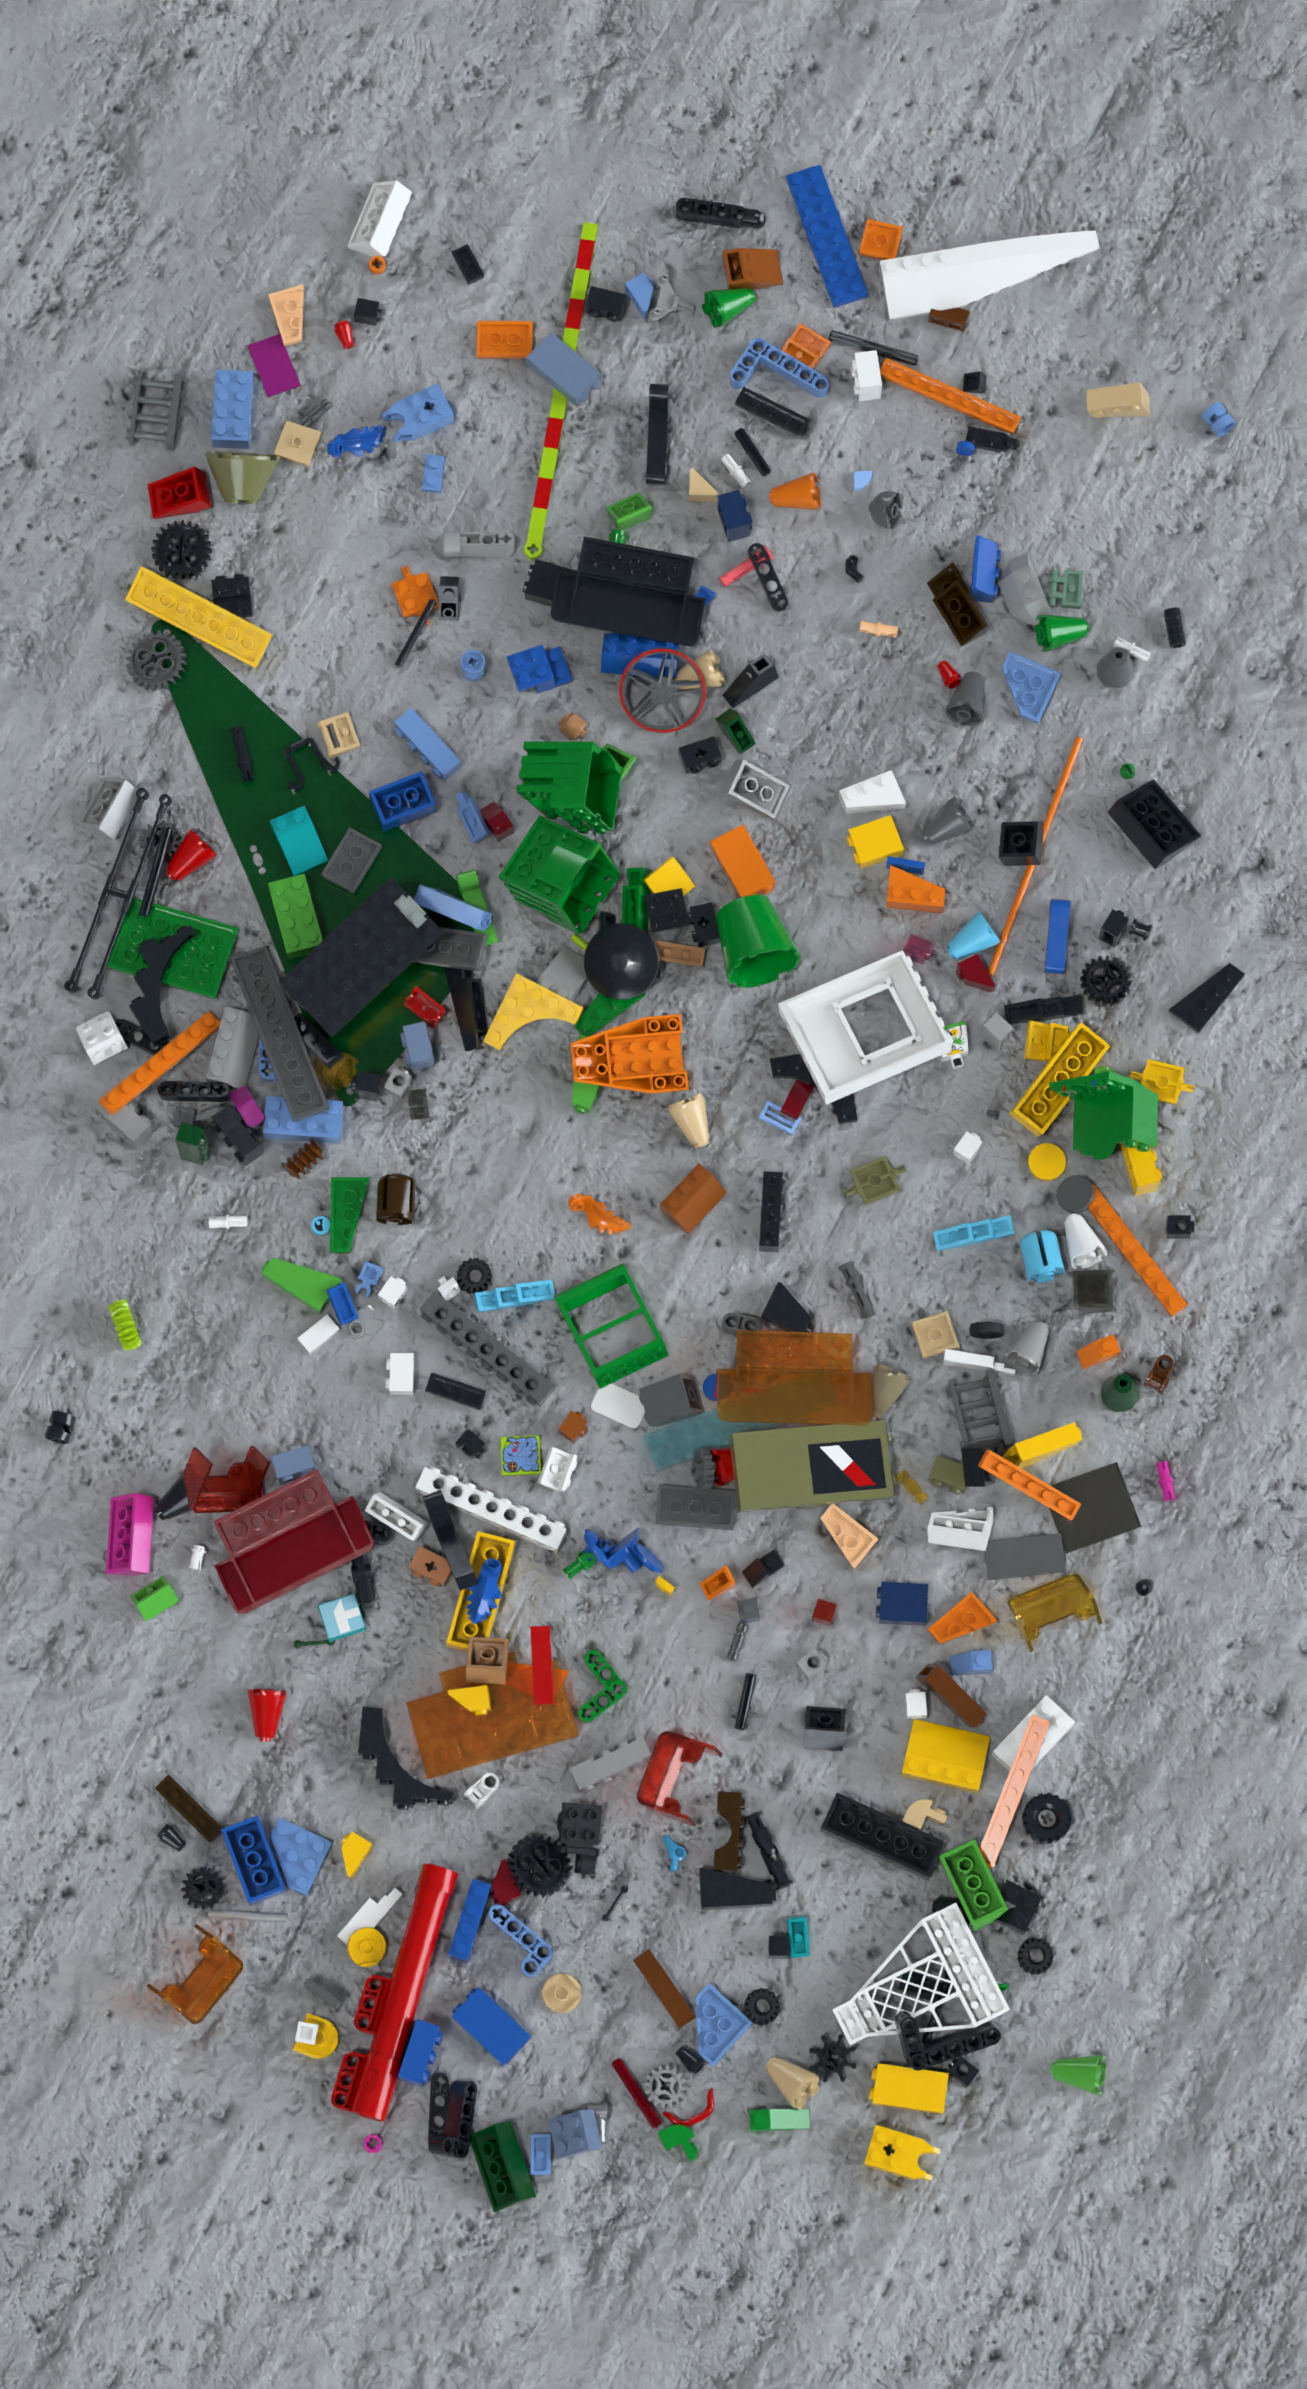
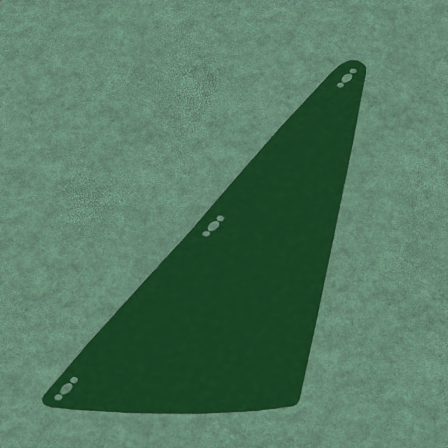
[151,619,493,1107]

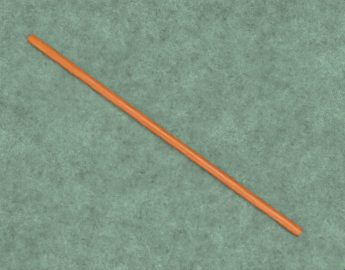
[988,737,1083,977]

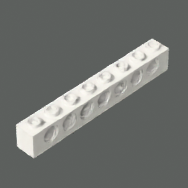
[415,1467,567,1553]

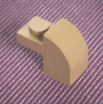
[902,1799,948,1830]

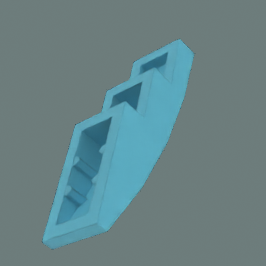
[933,1215,1015,1251]
[473,1280,555,1313]

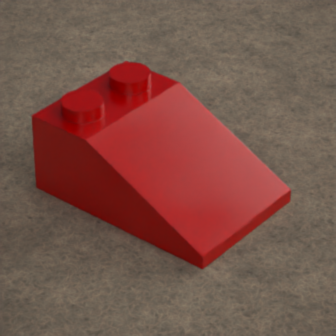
[147,466,212,519]

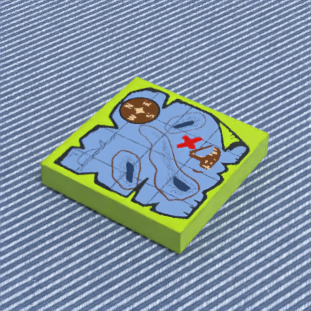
[501,1435,541,1476]

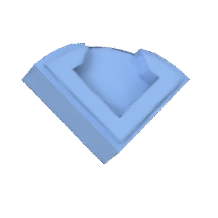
[853,471,872,491]

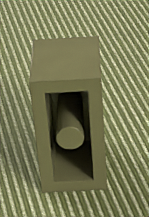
[928,1455,967,1495]

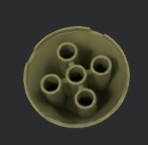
[205,451,280,504]

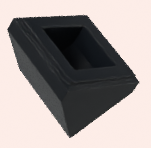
[598,911,615,931]

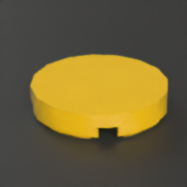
[1028,1143,1066,1181]
[347,1927,386,1967]

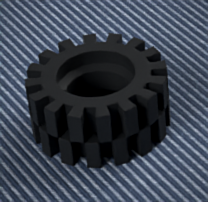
[457,1258,492,1294]
[1017,1937,1054,1975]
[744,1988,780,2026]

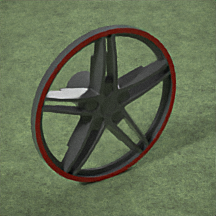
[619,648,706,733]

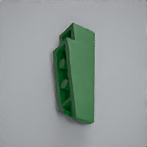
[622,867,653,933]

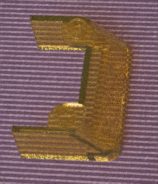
[1007,1574,1102,1652]

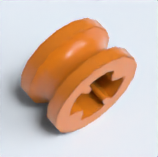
[369,256,386,275]

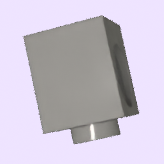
[384,1068,412,1100]
[796,1648,827,1681]

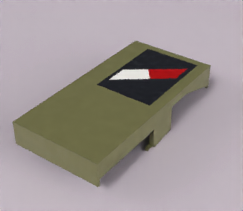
[729,1420,898,1513]

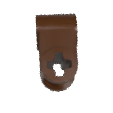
[1144,1355,1174,1394]

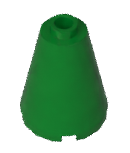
[1035,614,1089,652]

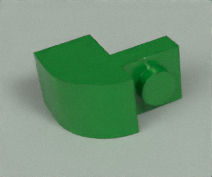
[658,2125,699,2162]

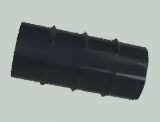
[1164,607,1186,649]

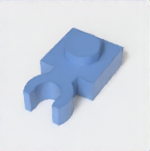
[356,1261,384,1298]

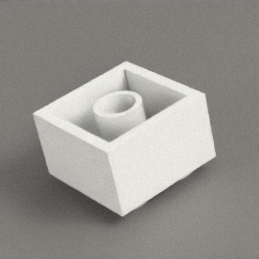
[851,350,882,401]

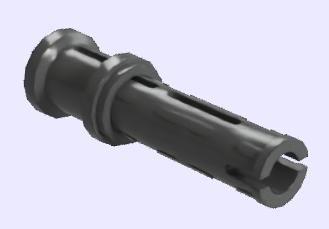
[838,1261,875,1319]

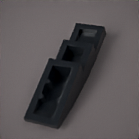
[1004,994,1085,1024]

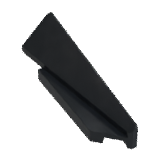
[444,967,487,1052]

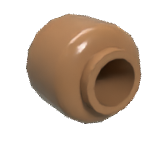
[558,712,587,740]

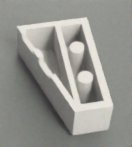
[838,770,906,814]
[928,1507,993,1551]

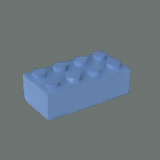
[211,370,254,449]
[263,1096,344,1144]

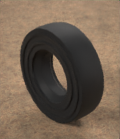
[969,1322,1004,1339]

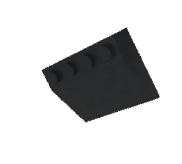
[1107,779,1201,869]

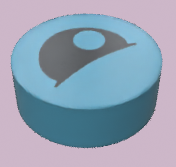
[311,1216,330,1236]

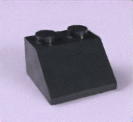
[804,1706,846,1751]

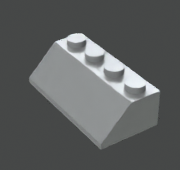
[206,1007,259,1090]

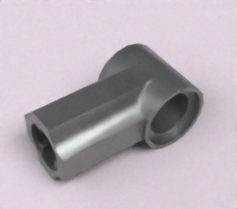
[587,2103,607,2143]

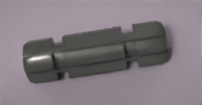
[300,399,332,427]
[727,1623,748,1661]

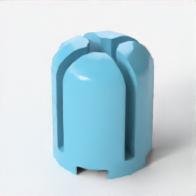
[1020,1230,1065,1283]

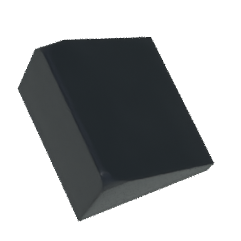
[963,371,986,393]

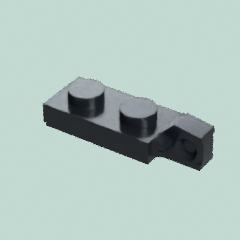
[965,426,1018,453]

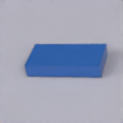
[886,856,925,875]
[326,1282,359,1326]

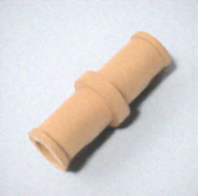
[859,620,898,638]

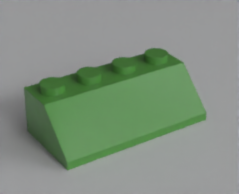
[939,1839,1008,1931]

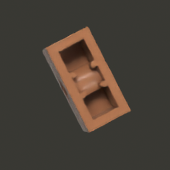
[409,1546,452,1587]

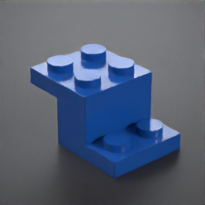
[507,645,573,694]

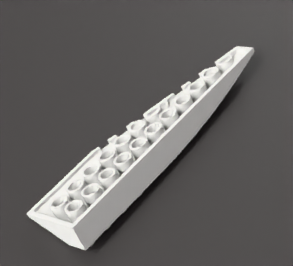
[879,230,1099,320]

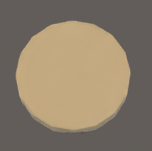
[542,1974,581,2014]

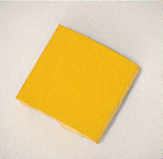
[1024,1021,1069,1062]

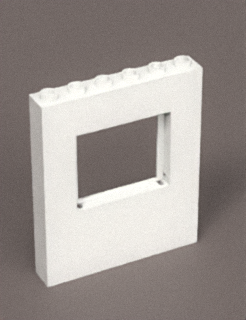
[778,950,953,1105]

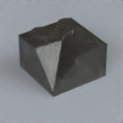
[1071,1270,1114,1313]

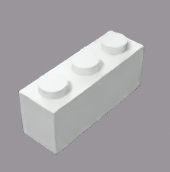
[364,1492,428,1541]

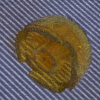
[321,1052,358,1091]

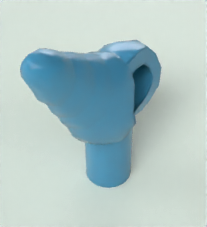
[663,1835,687,1872]

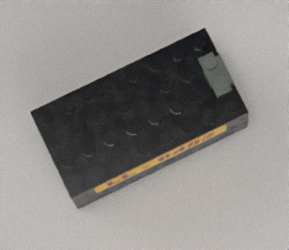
[279,877,444,1038]

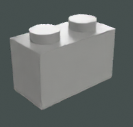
[982,1013,1013,1051]

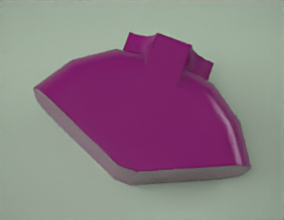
[230,1086,264,1127]

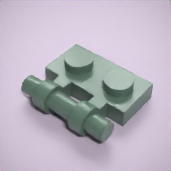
[1047,570,1083,609]

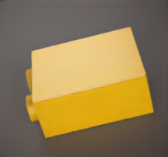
[846,815,904,869]

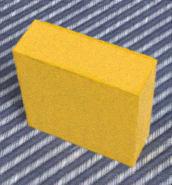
[655,1576,675,1596]

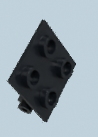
[645,888,690,933]

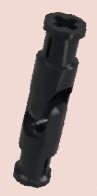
[744,1812,793,1891]

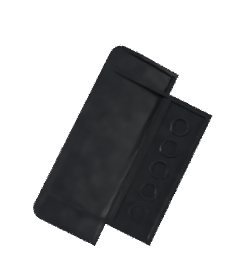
[550,536,706,647]

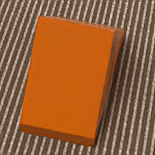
[699,1565,736,1601]

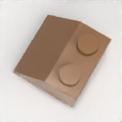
[466,1637,509,1684]

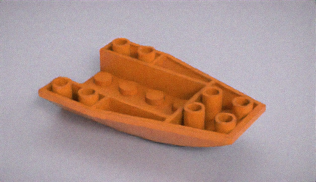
[570,1014,689,1094]

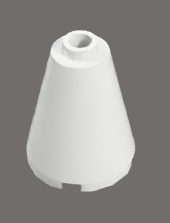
[1064,1214,1107,1269]

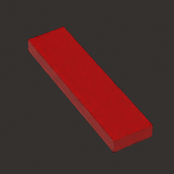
[530,1625,554,1705]

